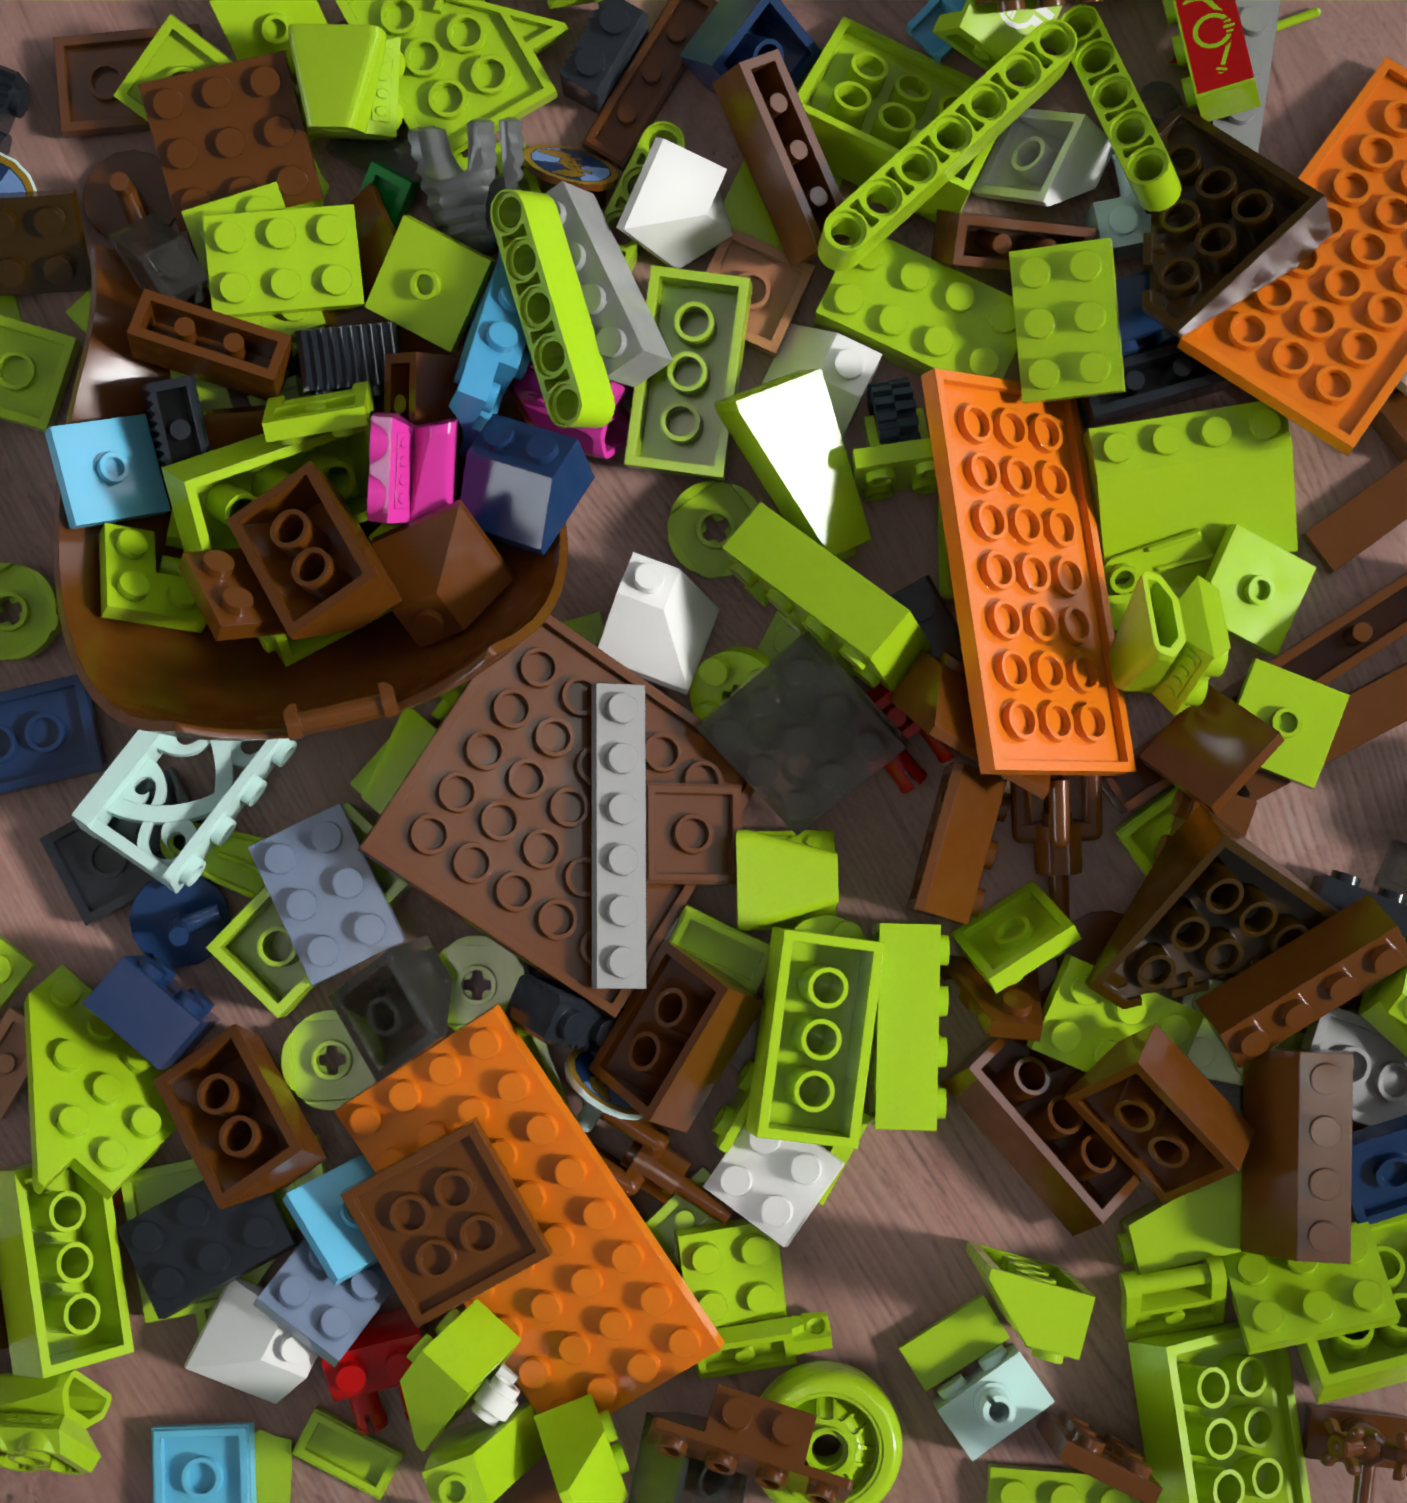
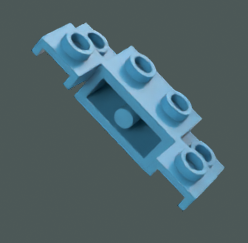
[449,249,531,457]

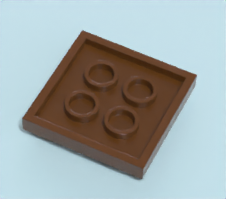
[138,50,324,232]
[340,1117,552,1328]

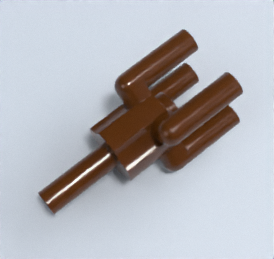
[1010,775,1103,919]
[591,1112,734,1225]

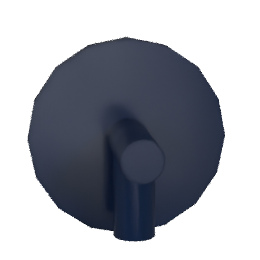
[129,876,231,967]

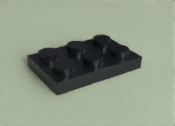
[40,767,204,926]
[117,1179,299,1319]

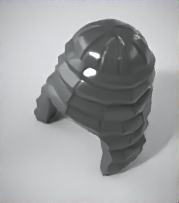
[408,117,525,256]

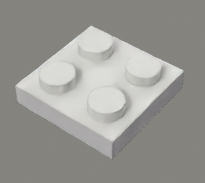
[703,1125,845,1247]

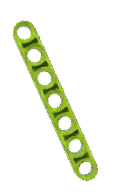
[817,19,1078,271]

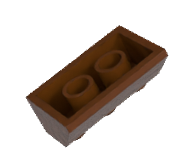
[226,461,402,640]
[889,649,1051,800]
[906,761,1011,925]
[588,940,765,1133]
[1064,1023,1255,1203]
[153,1024,327,1209]

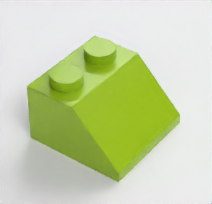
[400,1299,522,1452]
[534,1394,630,1503]

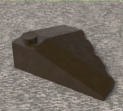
[1142,105,1332,338]
[1085,805,1340,1009]

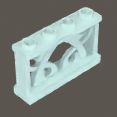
[71,729,297,894]

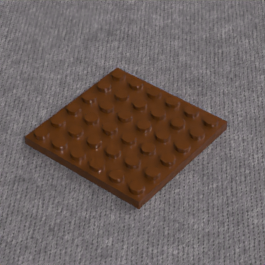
[357,615,769,1018]

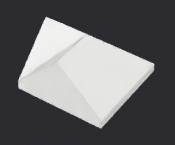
[616,137,733,269]

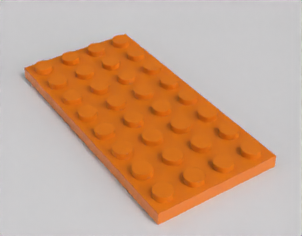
[1177,57,1407,456]
[921,368,1136,776]
[334,1004,725,1414]

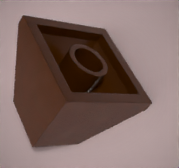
[372,499,514,648]

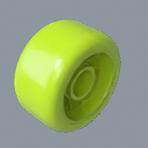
[760,1360,903,1503]

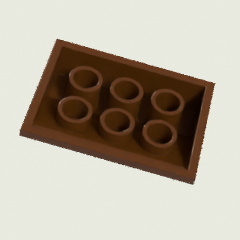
[941,981,1142,1236]

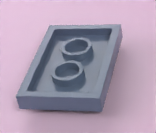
[248,803,407,985]
[253,1239,394,1368]

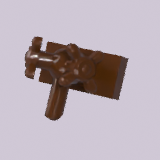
[1302,1404,1407,1503]

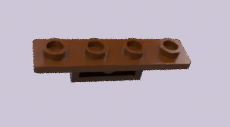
[646,1384,854,1503]

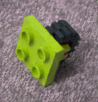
[851,378,938,502]

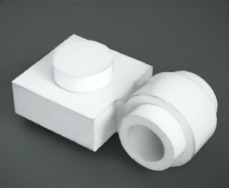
[471,1364,521,1427]

